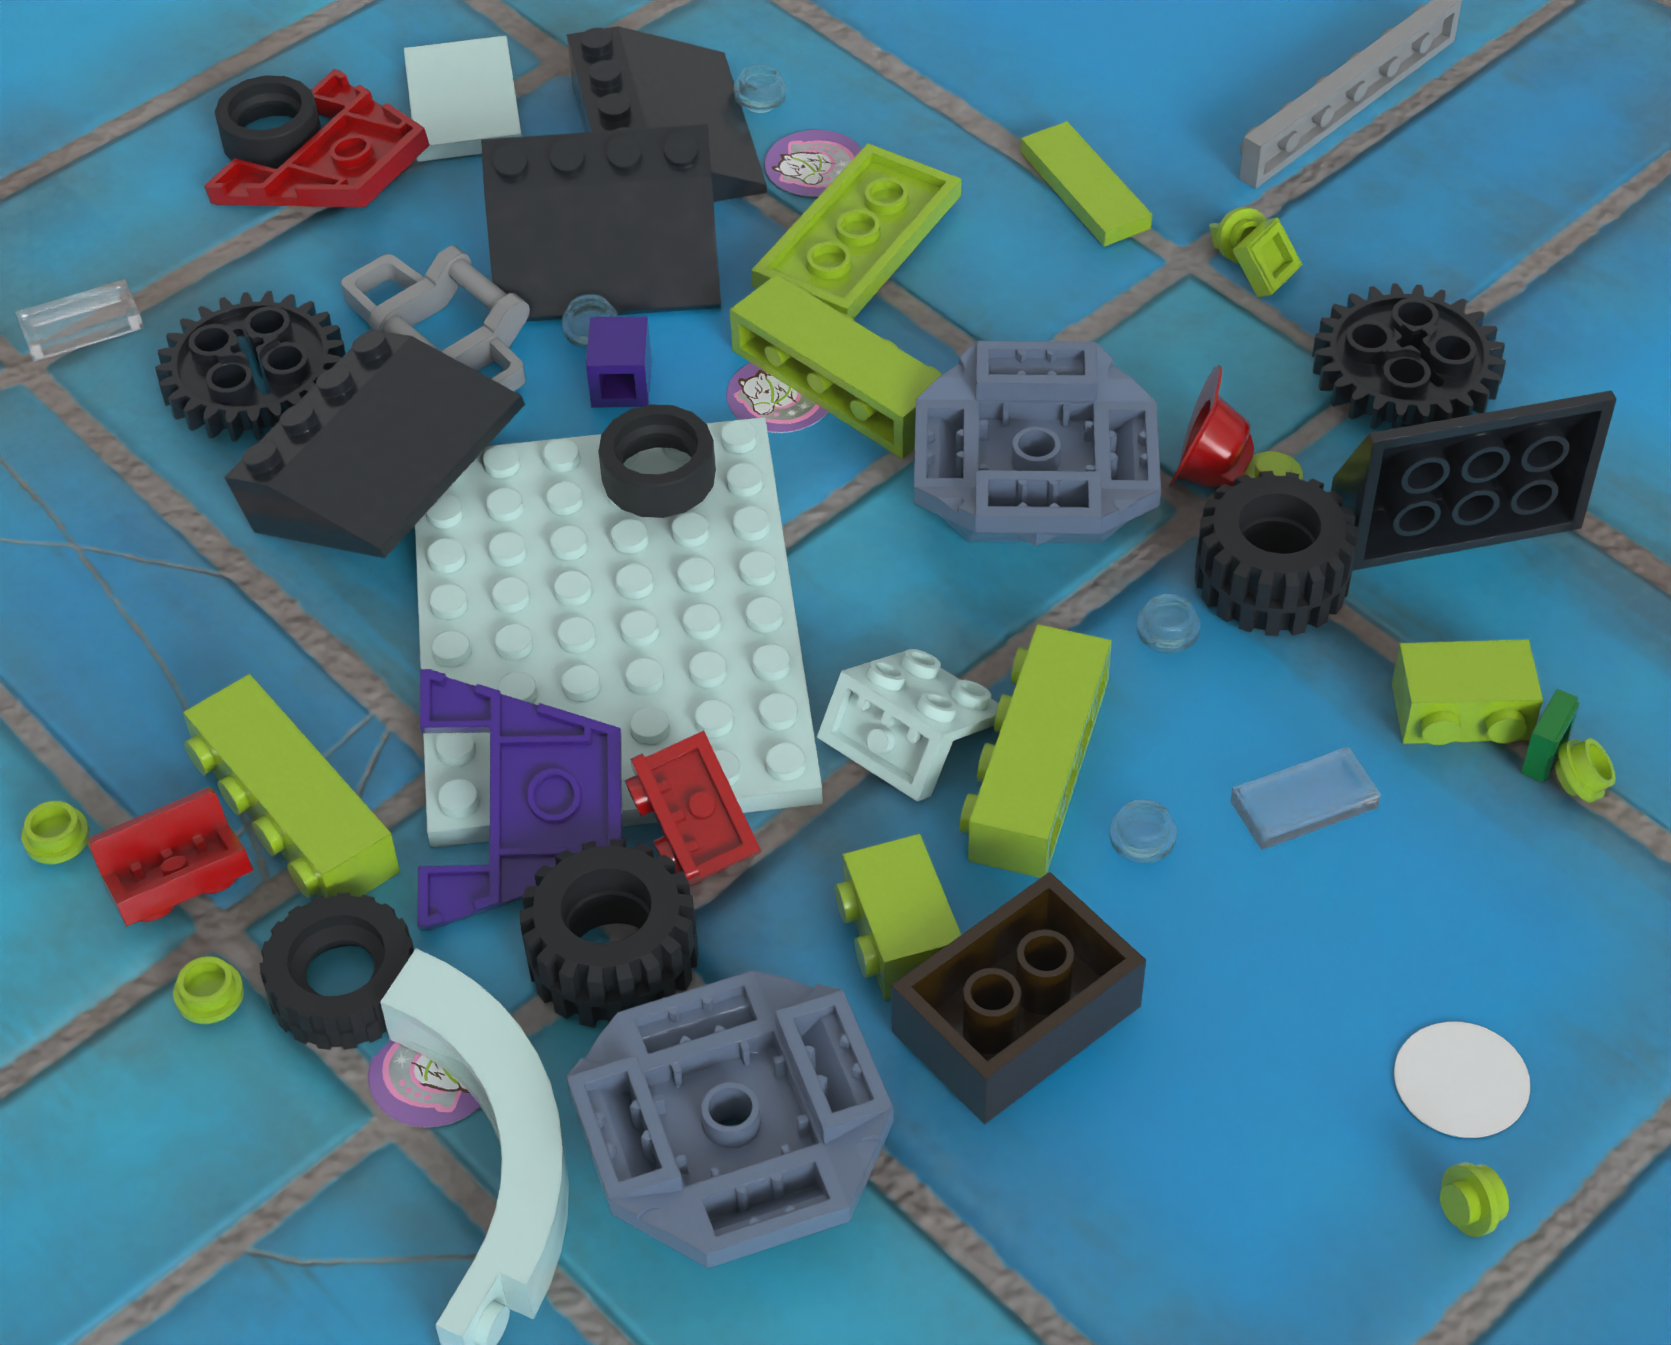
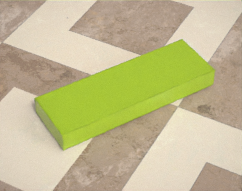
[1020,121,1152,247]

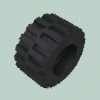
[1195,471,1358,636]
[520,839,698,1028]

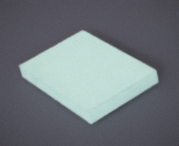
[404,36,522,162]

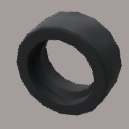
[215,75,321,169]
[598,404,716,518]

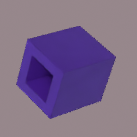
[586,316,652,408]

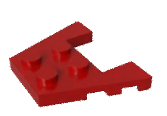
[204,69,430,207]

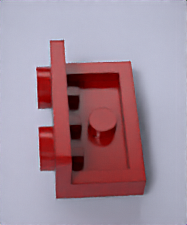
[624,730,761,886]
[87,788,253,926]

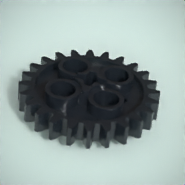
[1312,283,1506,429]
[155,291,346,442]

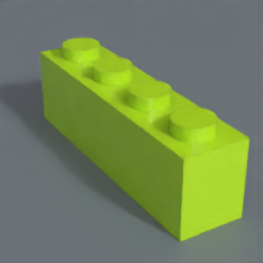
[730,274,942,459]
[959,624,1112,878]
[183,674,400,898]

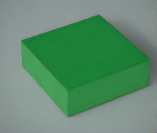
[1521,689,1580,783]

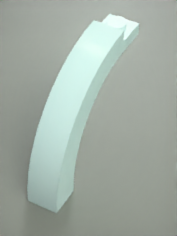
[380,948,569,1345]

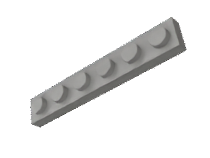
[1239,0,1462,189]

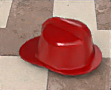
[1168,365,1254,488]

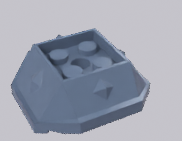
[914,341,1161,546]
[566,970,894,1268]

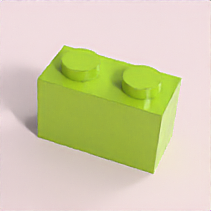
[1392,639,1543,745]
[834,834,961,1001]

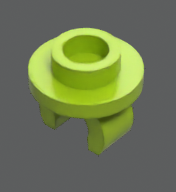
[1209,207,1267,263]

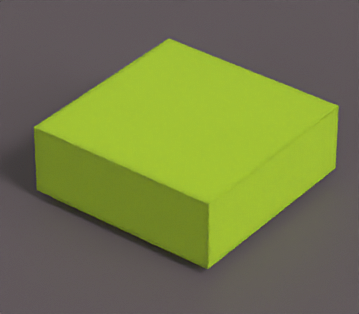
[1232,217,1303,298]

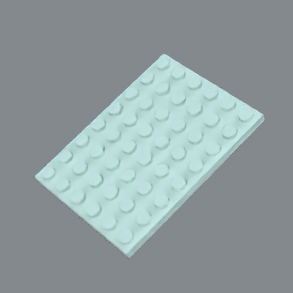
[415,417,823,848]

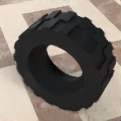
[259,893,414,1050]

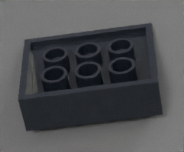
[567,26,767,202]
[481,124,721,322]
[224,330,525,558]
[1331,390,1617,571]

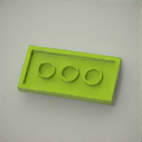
[751,143,962,319]

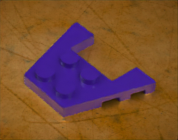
[417,669,622,931]

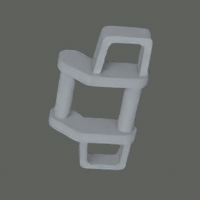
[341,245,530,391]

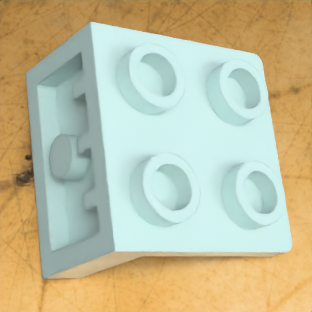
[817,649,999,802]

